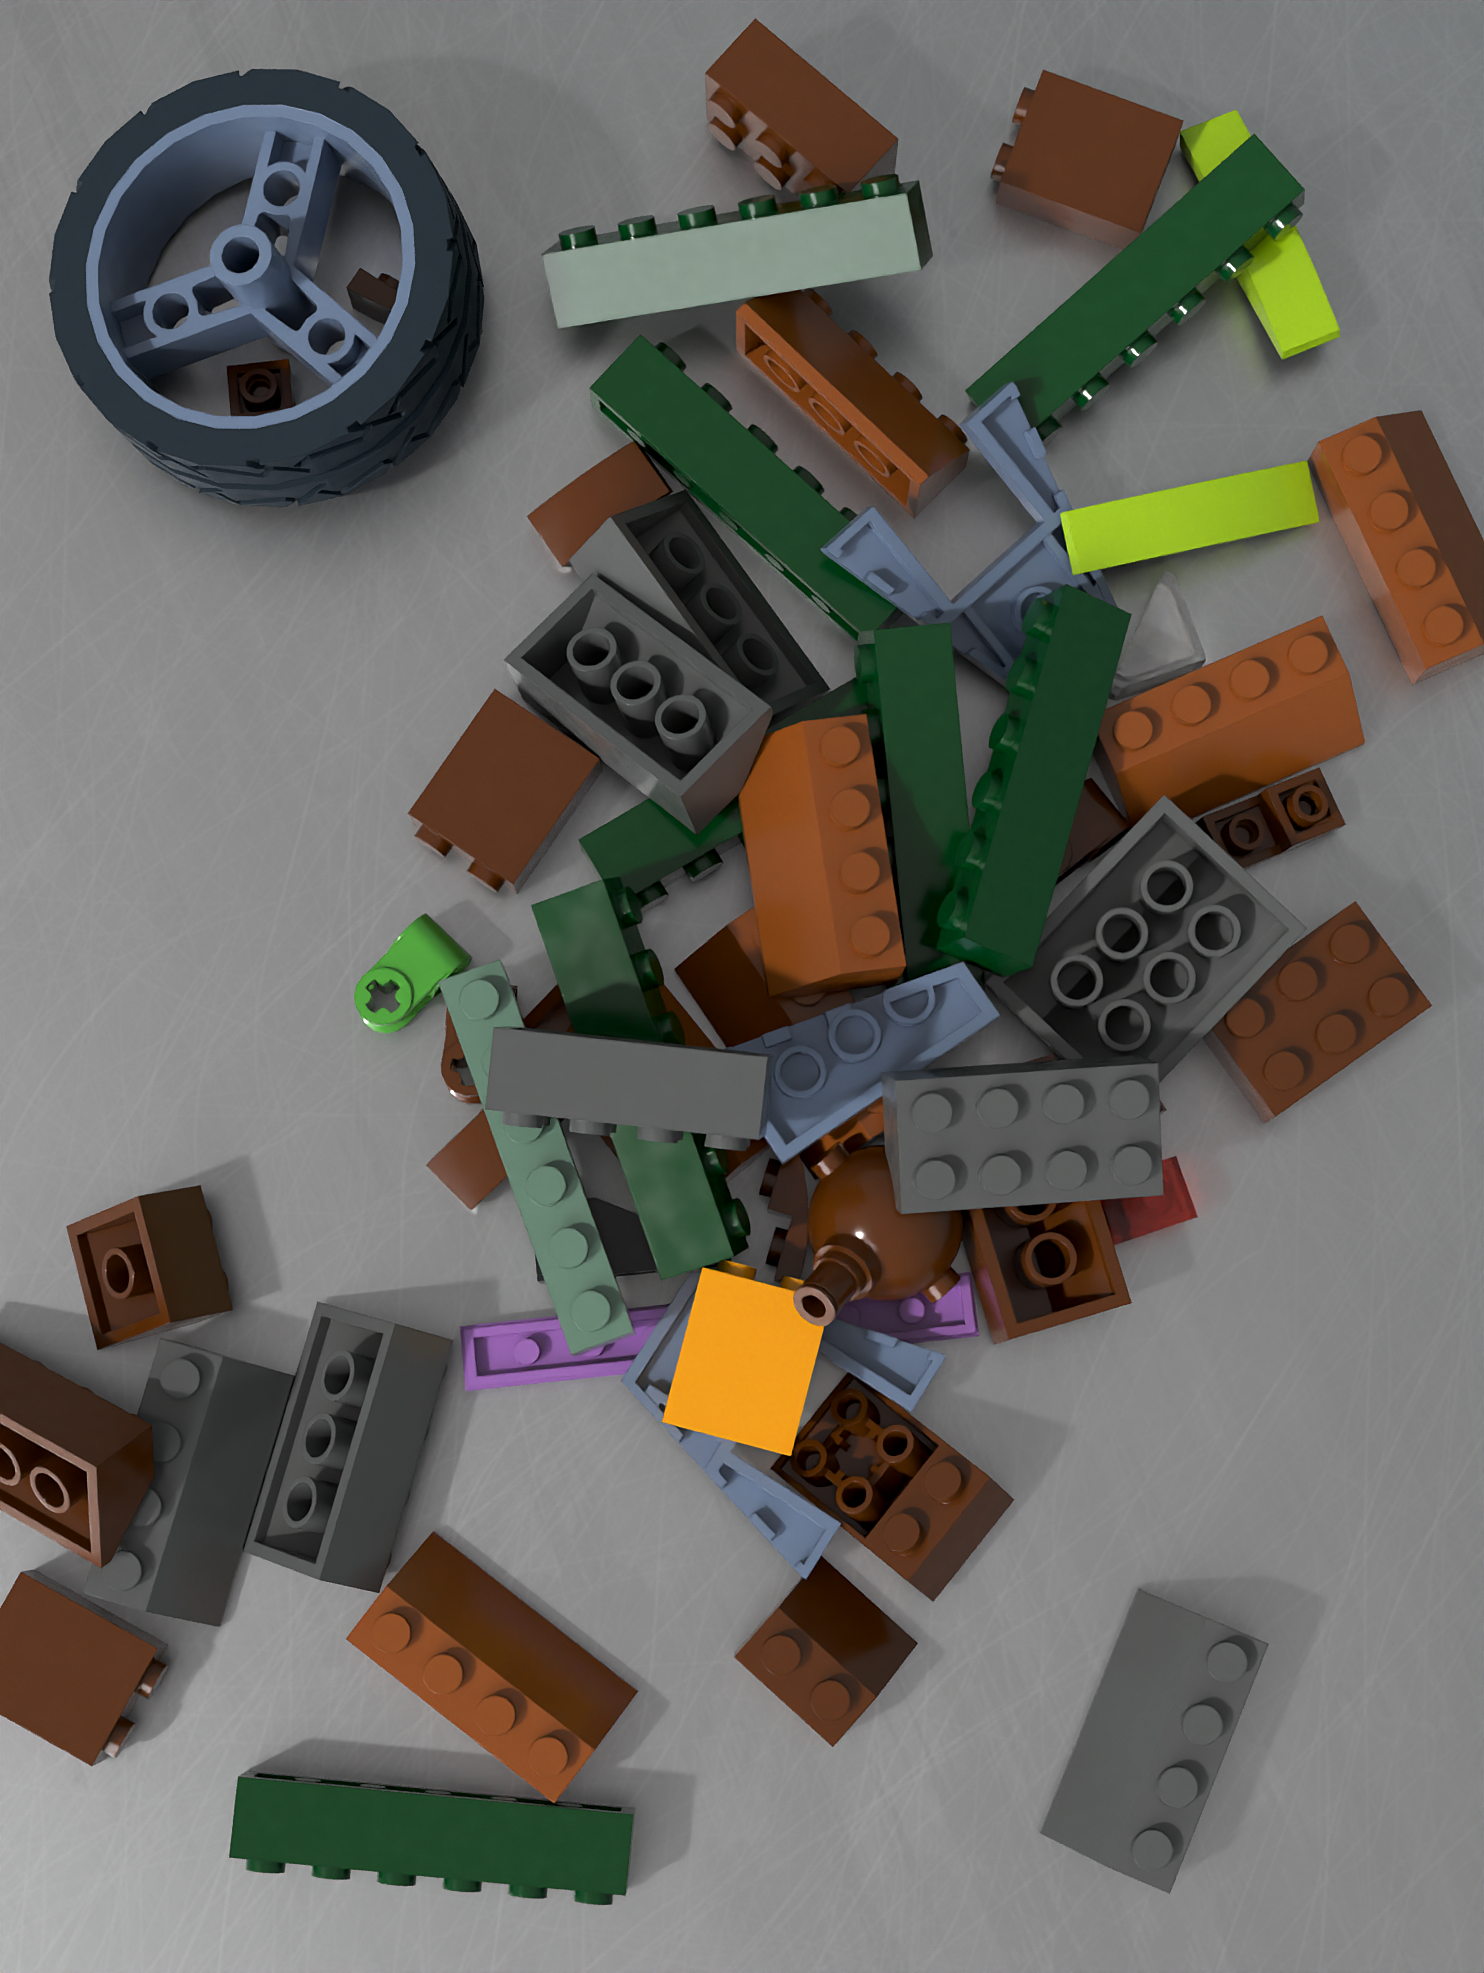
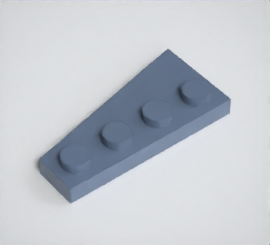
[724,962,1000,1165]

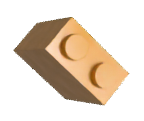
[662,1260,824,1456]

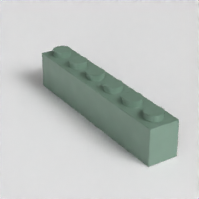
[438,959,636,1357]

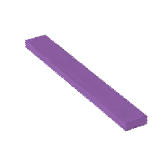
[460,1272,979,1391]

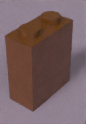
[990,70,1184,250]
[408,689,603,894]
[0,1569,168,1766]

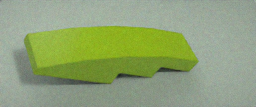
[1180,109,1340,360]
[1060,460,1320,575]

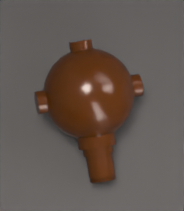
[793,1142,964,1326]

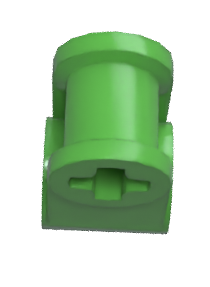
[354,913,473,1034]

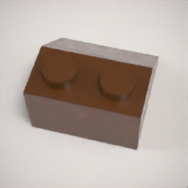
[66,1185,233,1350]
[734,1556,918,1747]

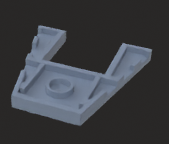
[820,381,1117,688]
[621,1271,946,1579]

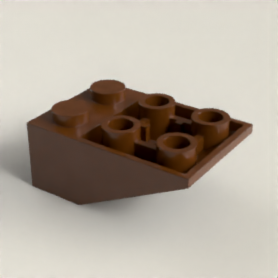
[770,1372,1014,1602]

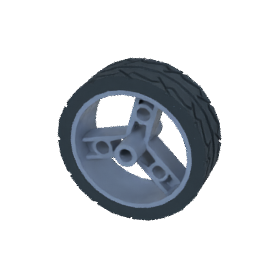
[49,69,484,507]

